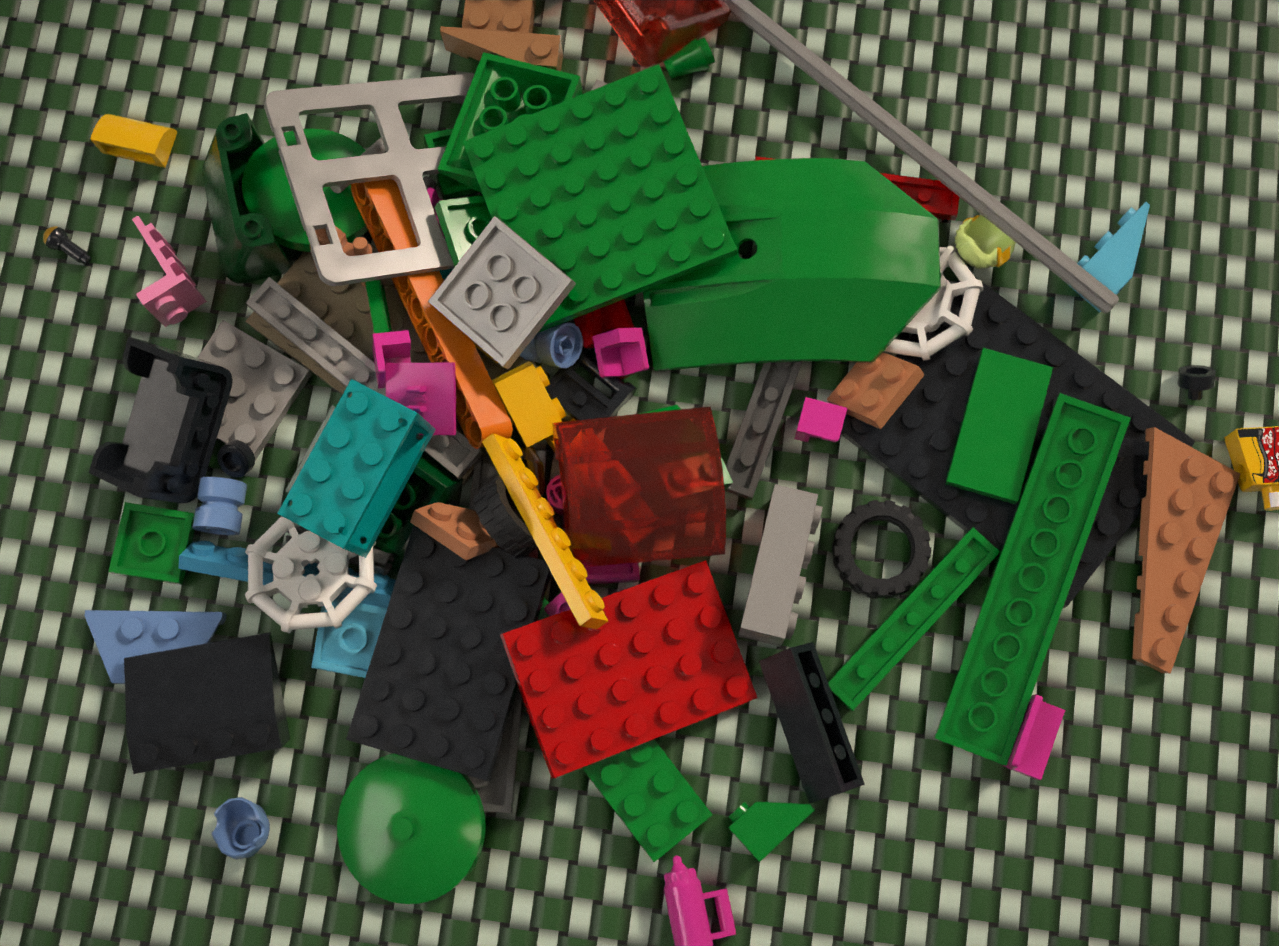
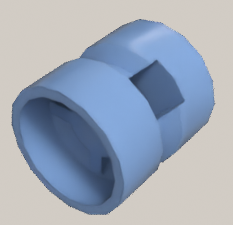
[520,322,583,368]
[192,477,247,535]

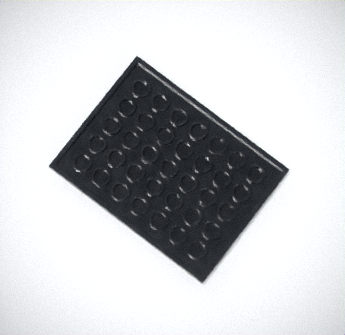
[841,276,1196,608]

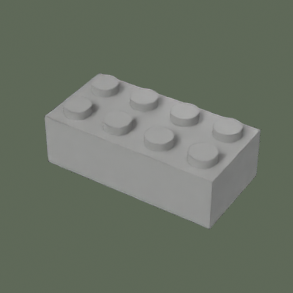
[738,484,823,647]

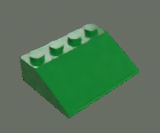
[438,52,583,193]

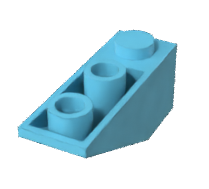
[1068,202,1150,312]

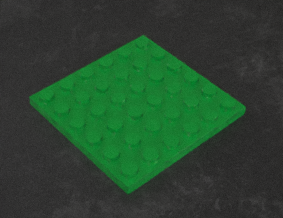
[463,64,737,333]

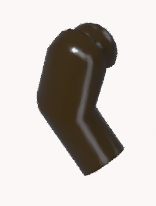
[520,445,546,495]

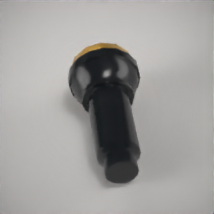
[43,226,92,265]

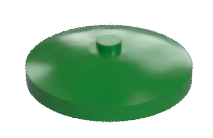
[242,129,368,252]
[337,753,486,904]

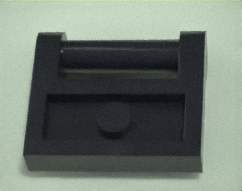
[545,346,637,437]

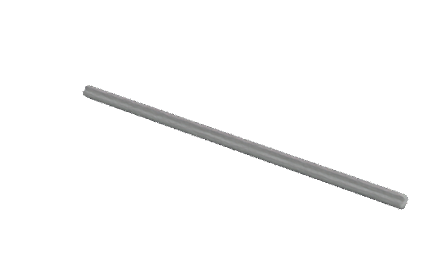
[715,0,1119,314]

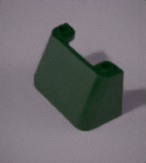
[202,113,293,284]

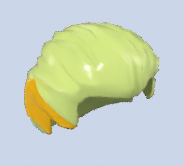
[954,215,1016,269]

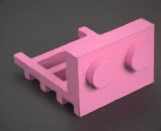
[132,216,207,327]

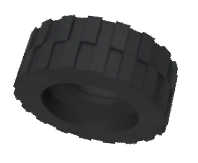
[473,475,538,558]

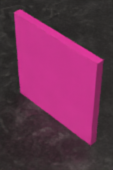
[385,362,456,435]

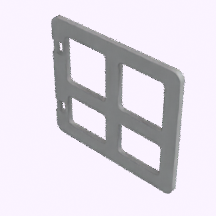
[264,73,474,286]

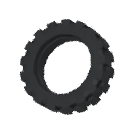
[832,500,931,599]

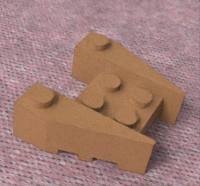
[440,0,563,71]

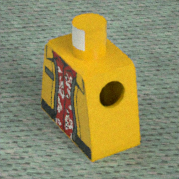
[1224,426,1279,511]

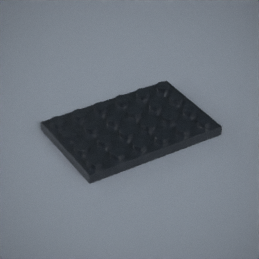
[346,526,551,781]

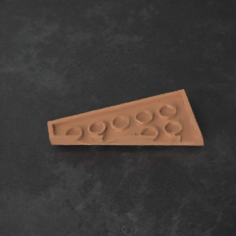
[1132,427,1240,674]

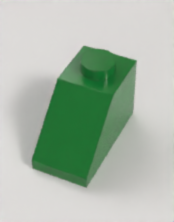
[727,802,815,862]

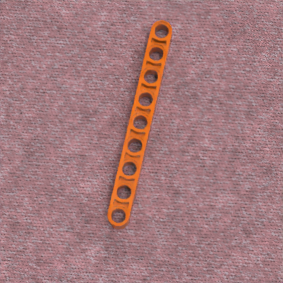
[351,179,513,449]

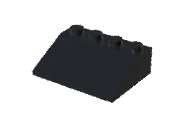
[124,632,290,774]

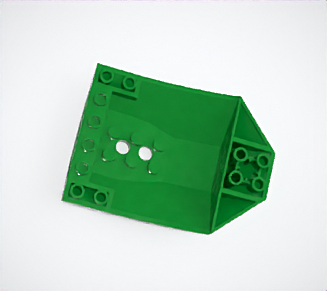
[643,158,941,371]

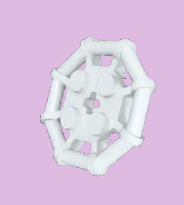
[883,245,983,361]
[245,516,377,633]

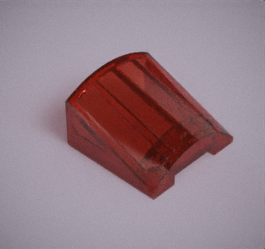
[552,406,726,567]

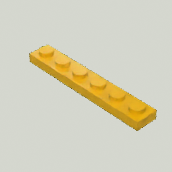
[482,433,608,629]

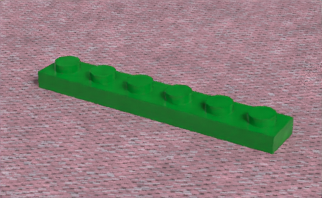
[828,527,1000,711]

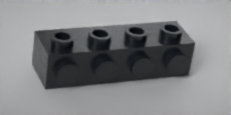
[759,642,865,804]

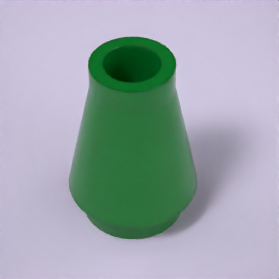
[663,37,716,80]

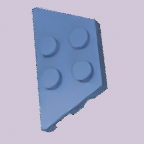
[84,610,226,684]

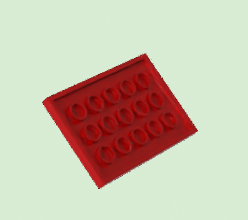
[500,560,758,778]

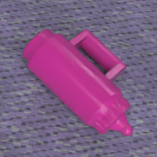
[664,855,736,946]

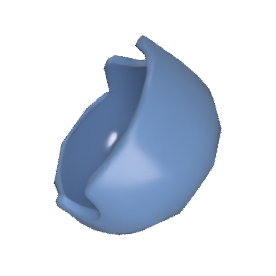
[211,797,270,860]

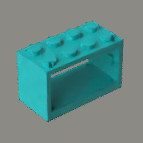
[277,379,436,558]

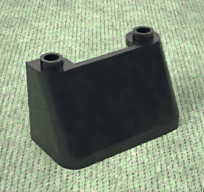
[89,337,233,504]

